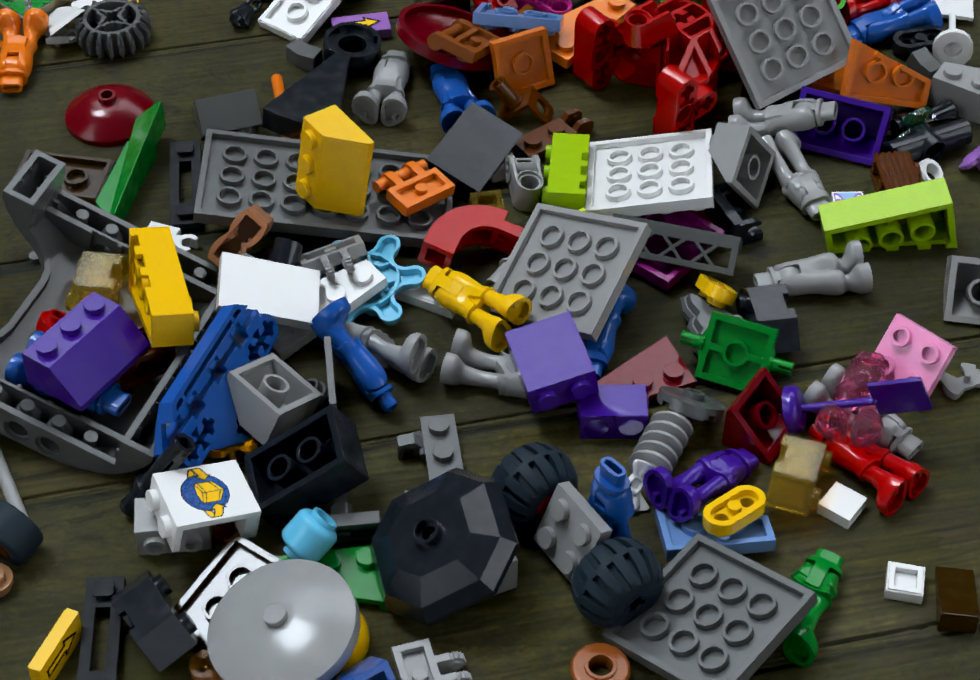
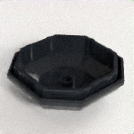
[369,468,519,626]

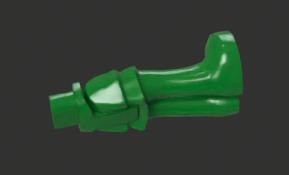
[783,548,844,667]

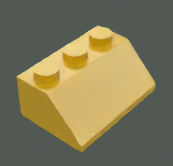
[295,104,374,216]

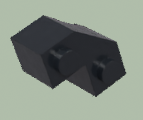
[735,284,801,354]
[111,569,198,673]

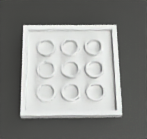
[585,128,714,217]

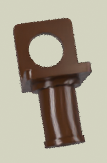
[489,76,553,125]

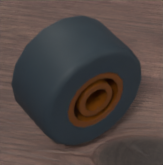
[0,499,44,566]

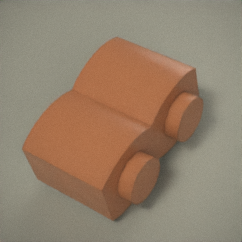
[208,204,274,267]

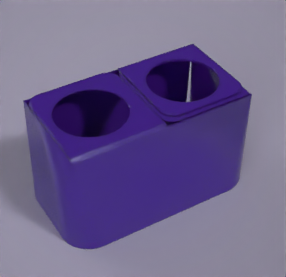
[576,384,648,439]

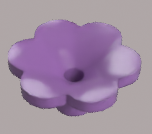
[959,146,980,171]

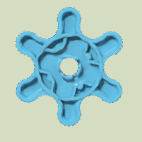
[320,235,426,326]

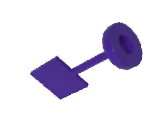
[782,377,932,434]

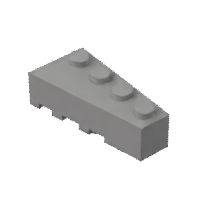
[927,61,980,125]

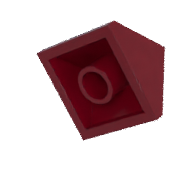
[722,367,792,465]

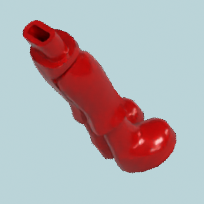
[808,417,930,517]

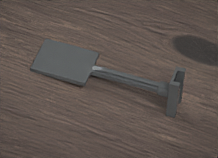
[324,336,380,547]

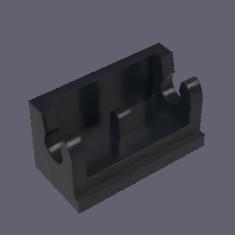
[704,182,763,245]

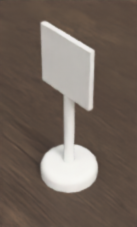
[930,0,974,65]

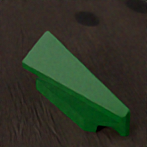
[95,101,166,220]

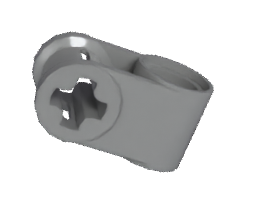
[504,155,544,212]

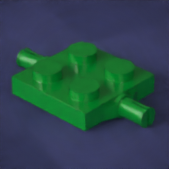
[679,311,795,391]

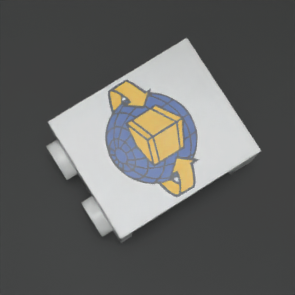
[145,459,261,552]

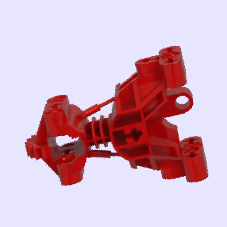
[573,0,739,135]

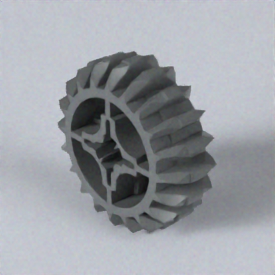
[74,0,153,60]

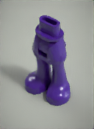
[643,448,759,522]

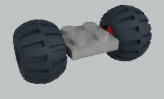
[491,442,664,629]

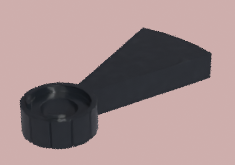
[262,22,382,140]

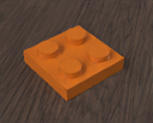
[489,26,555,92]

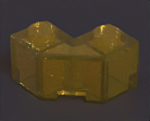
[65,251,129,311]
[765,432,833,517]

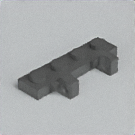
[396,413,464,493]

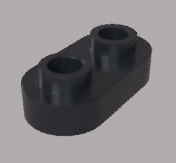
[891,25,945,58]

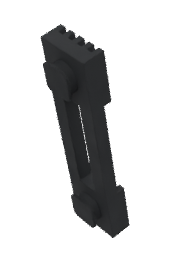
[170,140,203,234]
[77,576,127,680]

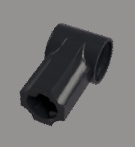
[252,237,303,266]

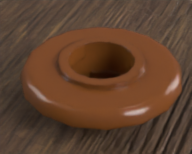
[570,643,631,680]

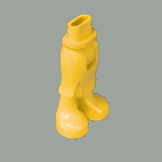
[421,265,532,352]

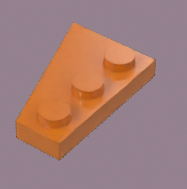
[839,38,932,109]

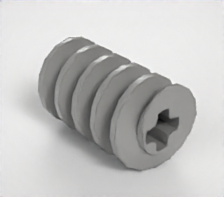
[627,411,693,475]

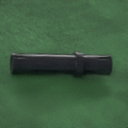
[119,433,196,518]

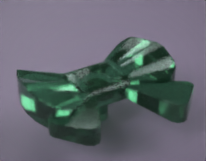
[896,106,933,139]

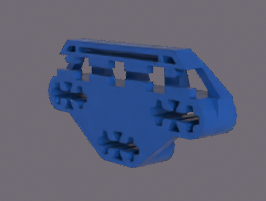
[153,304,279,469]

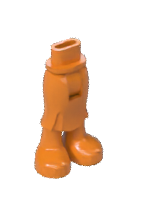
[0,8,49,93]

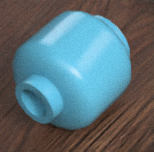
[282,507,337,562]

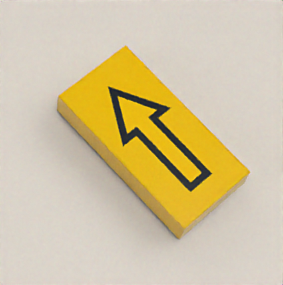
[27,608,82,680]

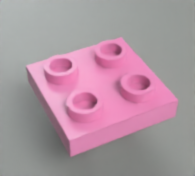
[863,313,958,397]

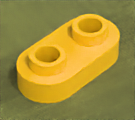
[695,273,738,308]
[702,485,766,537]

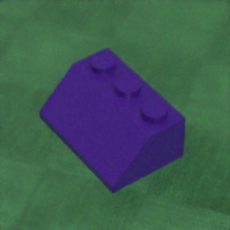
[795,86,893,166]
[22,291,151,412]

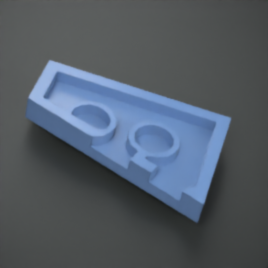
[472,2,564,36]
[653,506,776,561]

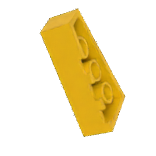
[129,226,200,348]

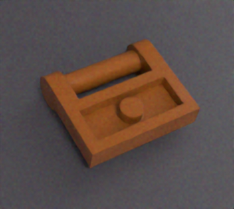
[427,18,501,64]

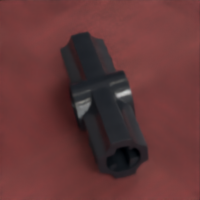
[881,118,973,161]

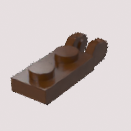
[513,107,595,161]

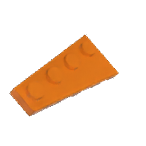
[548,0,636,69]

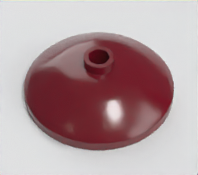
[65,83,154,147]

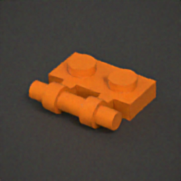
[372,159,455,217]

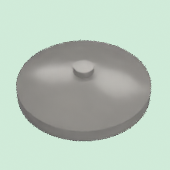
[207,559,360,680]

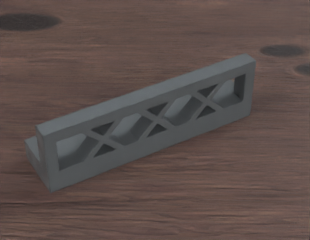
[612,213,743,277]

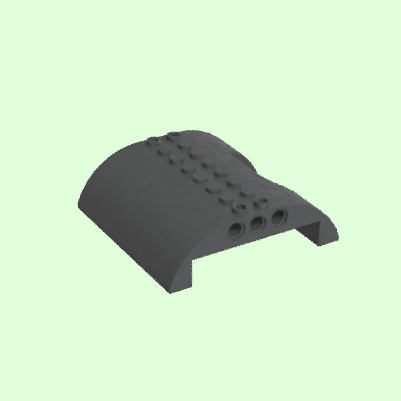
[0,149,255,474]

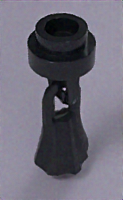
[229,0,272,30]
[890,99,958,137]

